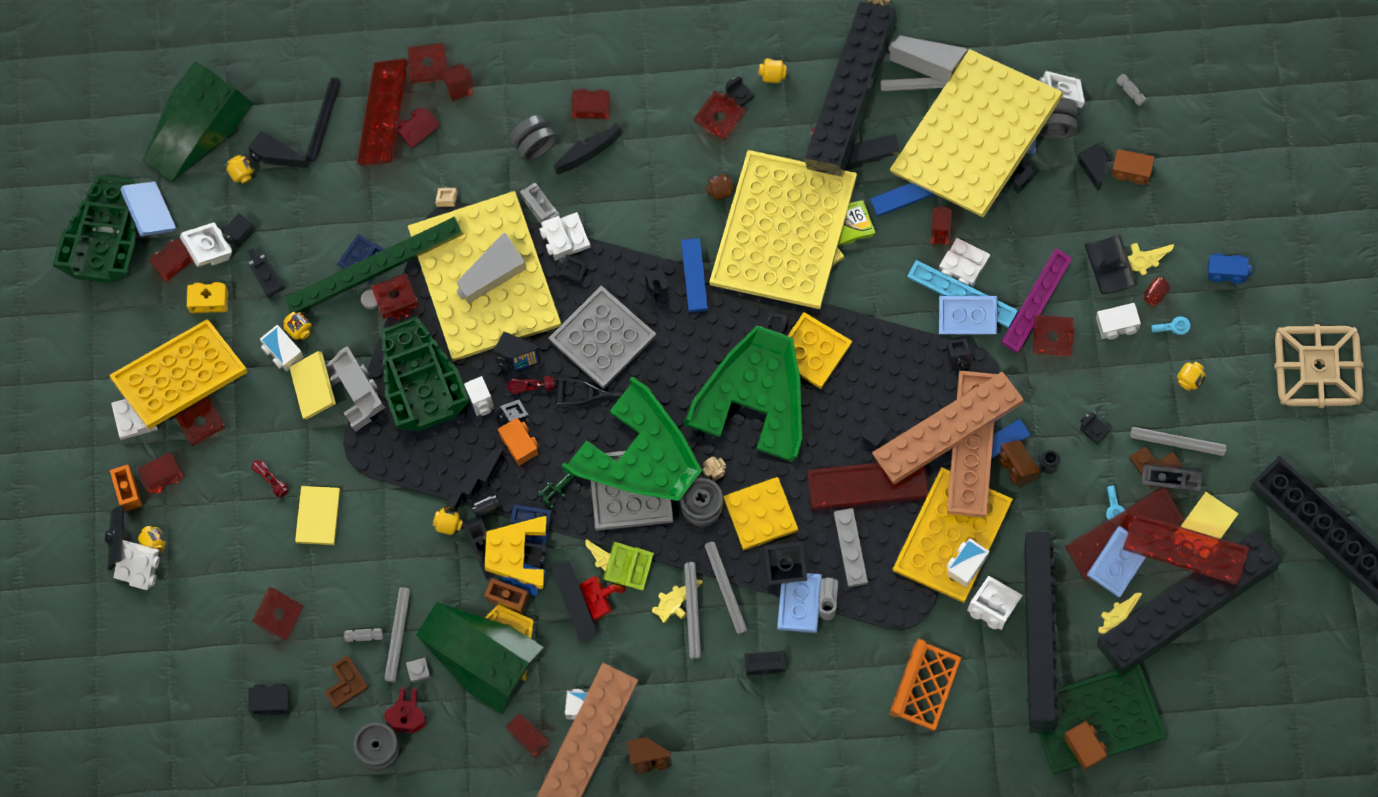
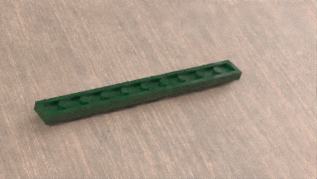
[284,216,463,313]

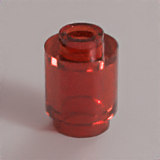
[1143,277,1170,306]

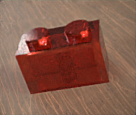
[442,63,474,101]
[571,89,611,119]
[930,207,952,245]
[149,238,194,283]
[136,452,184,494]
[506,713,549,759]

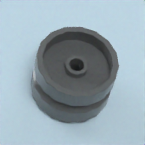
[1038,99,1078,139]
[509,115,557,162]
[680,478,724,527]
[353,722,400,771]

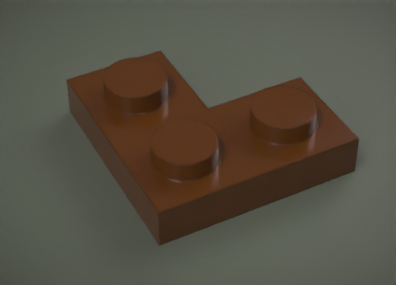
[1129,446,1183,490]
[324,655,369,710]

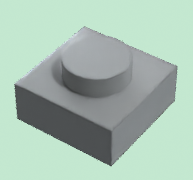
[406,658,431,683]

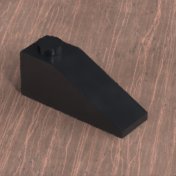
[248,131,309,168]
[1142,464,1203,491]
[462,516,497,580]

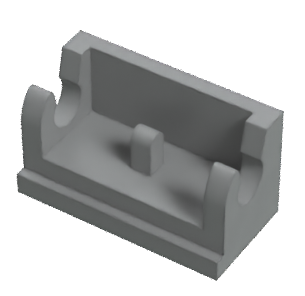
[520,183,560,225]

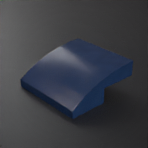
[336,233,385,284]
[510,504,552,547]

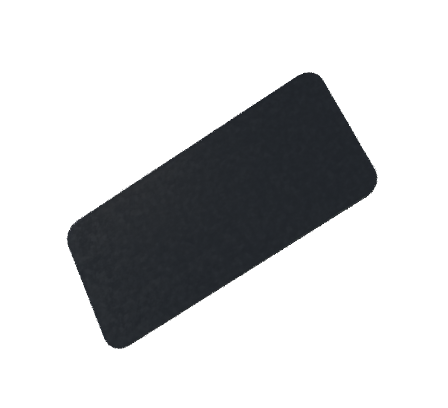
[343,203,999,630]

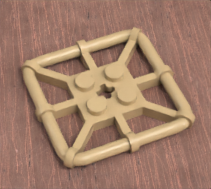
[1274,324,1364,408]

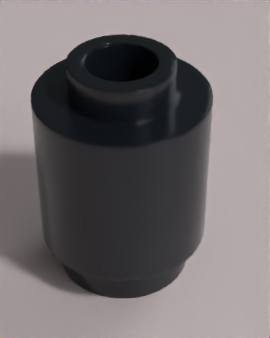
[1040,450,1060,474]
[472,493,502,519]

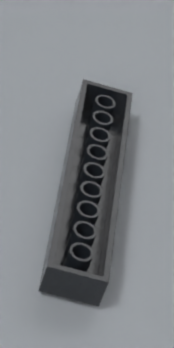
[804,2,897,177]
[1250,456,1378,605]
[1097,531,1280,677]
[1024,532,1059,733]

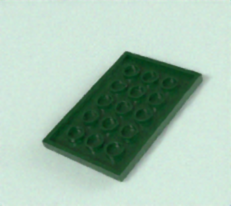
[1026,664,1167,775]

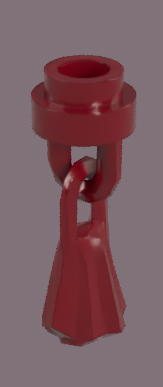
[508,375,555,395]
[251,460,289,498]

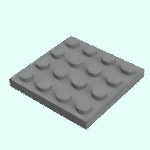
[548,286,656,389]
[591,451,673,531]

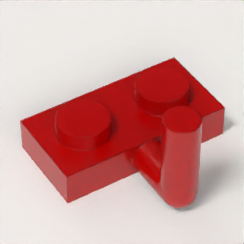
[579,576,625,620]

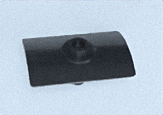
[1085,234,1137,294]
[105,506,133,570]

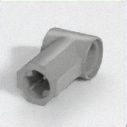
[819,578,838,620]

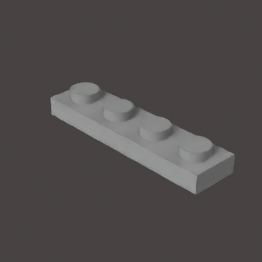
[834,508,868,587]

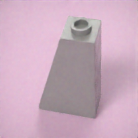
[889,36,968,83]
[456,233,526,304]

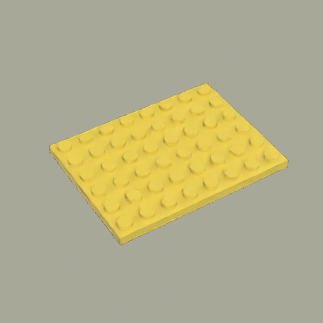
[890,49,1064,218]
[710,150,857,309]
[408,191,561,362]

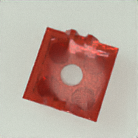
[408,43,448,83]
[693,91,745,140]
[371,273,419,320]
[1033,315,1075,357]
[174,396,226,446]
[252,587,304,640]

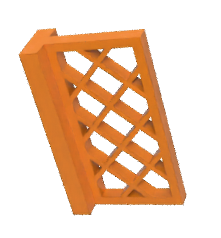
[889,639,961,731]

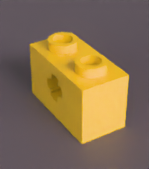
[187,282,228,313]

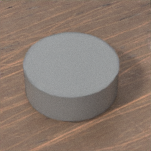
[361,290,380,310]

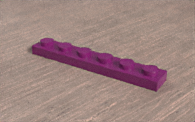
[1000,248,1072,353]

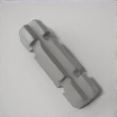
[1117,74,1146,106]
[344,628,383,642]

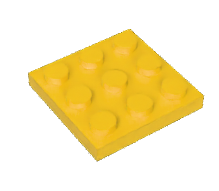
[788,313,852,389]
[723,477,798,551]

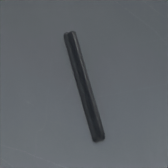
[306,77,341,162]

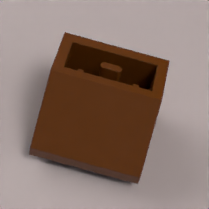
[998,440,1040,489]
[627,737,672,775]

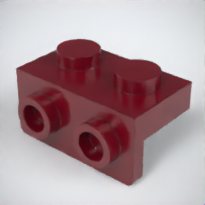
[395,107,440,148]

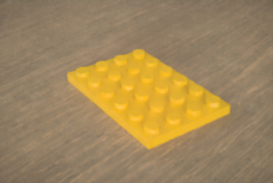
[109,319,247,430]
[893,467,1013,603]

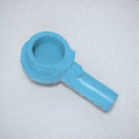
[1151,316,1190,335]
[1106,486,1126,524]

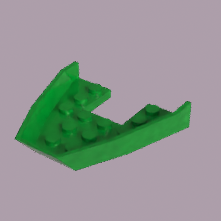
[683,326,802,462]
[562,377,702,501]

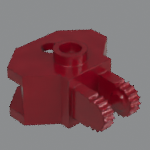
[384,687,427,733]

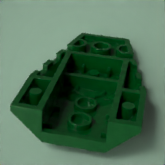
[143,61,254,182]
[53,175,136,283]
[381,317,469,431]
[416,602,544,714]

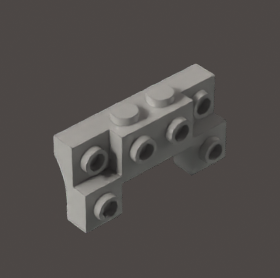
[325,346,385,431]

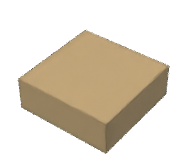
[435,188,458,207]

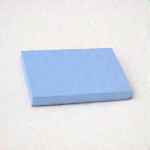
[120,182,176,236]
[939,296,997,335]
[1087,526,1151,597]
[778,573,821,633]

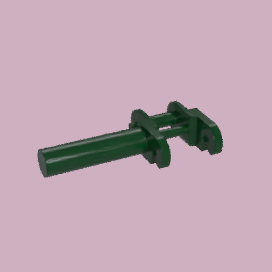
[538,474,576,510]

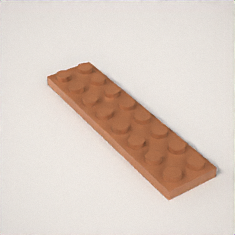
[947,371,997,518]
[872,372,1024,485]
[537,663,639,797]

